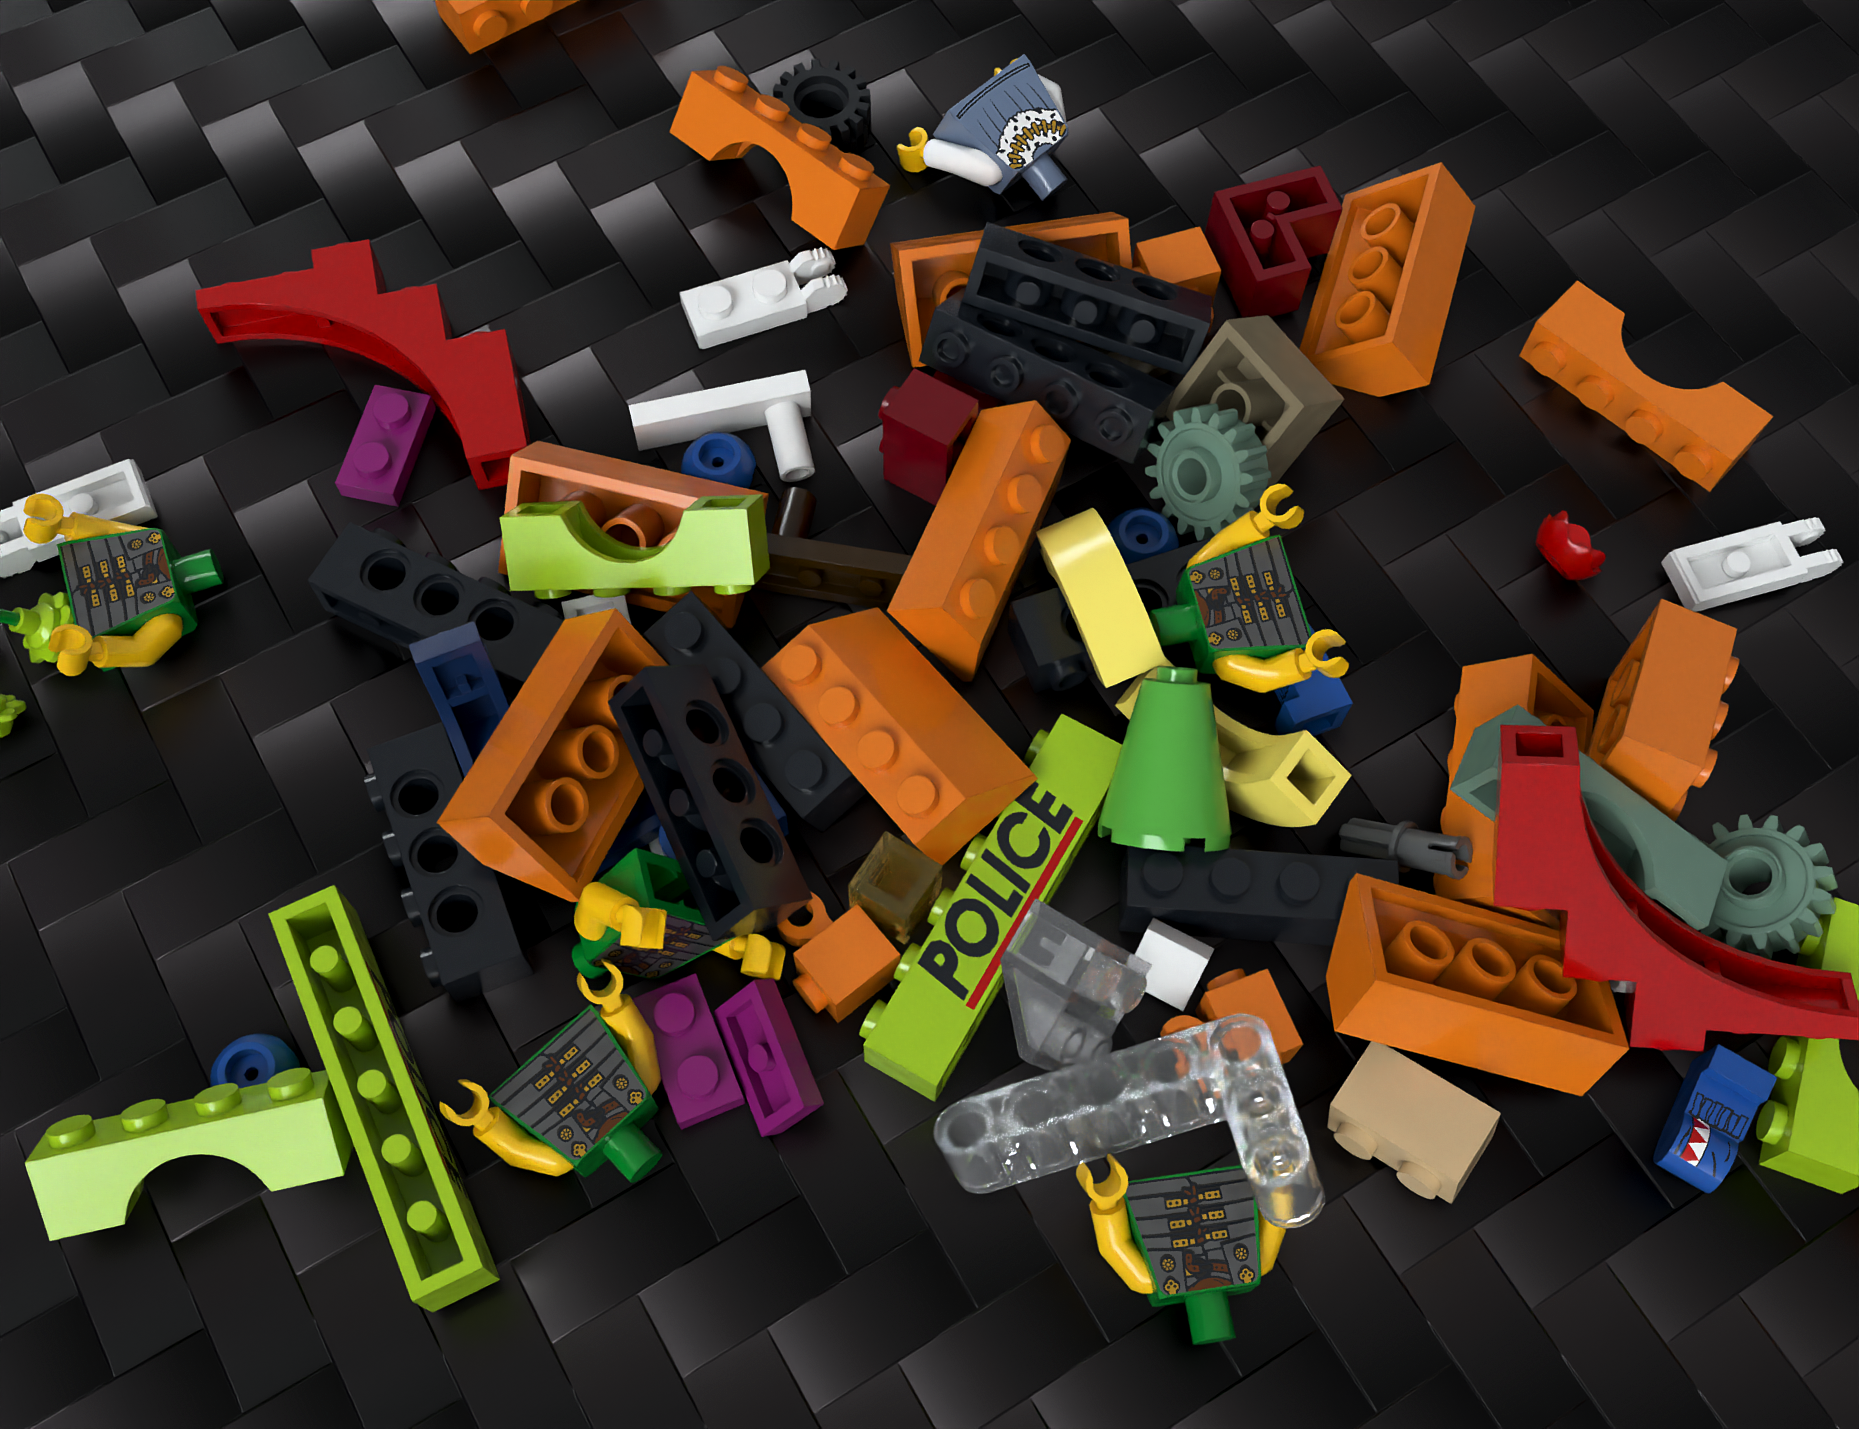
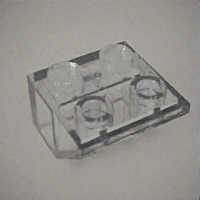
[1000,898,1152,1083]

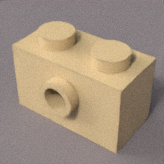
[1327,1041,1501,1204]

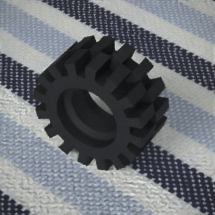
[773,59,871,155]

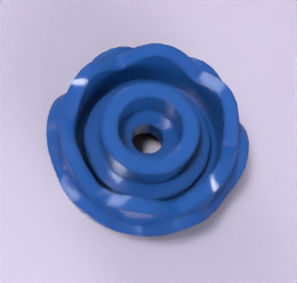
[681,432,756,489]
[1107,508,1179,565]
[210,1034,300,1088]

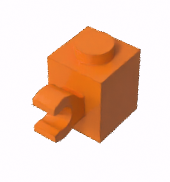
[1132,226,1221,333]
[777,892,900,1023]
[1160,968,1303,1085]

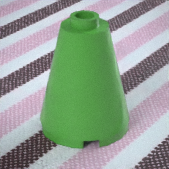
[1098,666,1232,852]

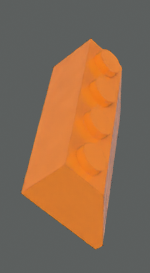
[1299,162,1476,397]
[890,212,1132,368]
[887,400,1071,682]
[498,441,769,628]
[761,607,1038,868]
[436,608,669,902]
[1433,654,1594,930]
[1326,873,1629,1097]

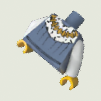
[897,54,1069,201]

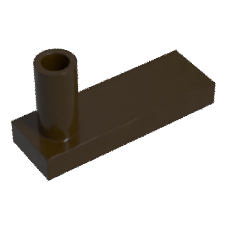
[752,487,912,610]

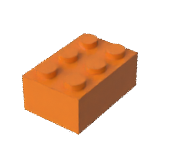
[1586,598,1739,822]

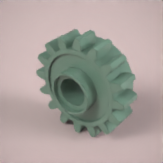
[1145,403,1271,541]
[1700,814,1838,960]

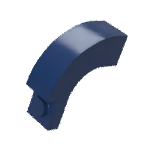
[409,621,510,777]

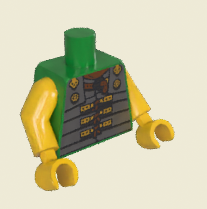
[1149,484,1349,693]
[23,493,224,676]
[572,848,786,981]
[439,958,662,1183]
[1076,1131,1304,1345]

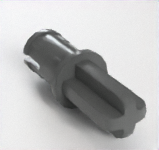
[1339,818,1473,880]

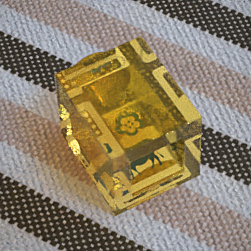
[848,831,943,944]

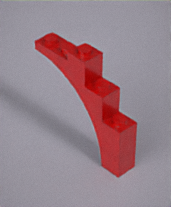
[195,239,531,490]
[1492,725,1859,1052]

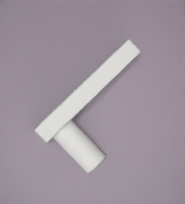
[628,370,815,482]

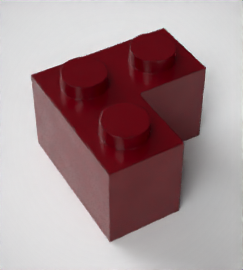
[1204,165,1343,318]
[878,368,1005,506]

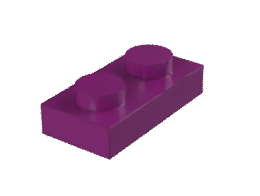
[335,385,436,507]
[632,973,745,1130]
[713,978,824,1137]

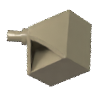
[1165,315,1345,487]

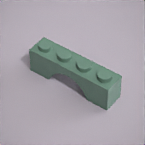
[1450,705,1728,930]

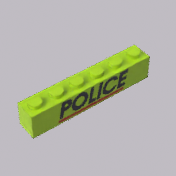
[859,714,1122,1102]
[268,885,501,1313]

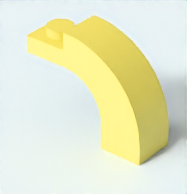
[1036,508,1167,688]
[1115,657,1352,827]

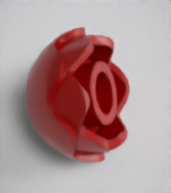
[1536,511,1606,580]

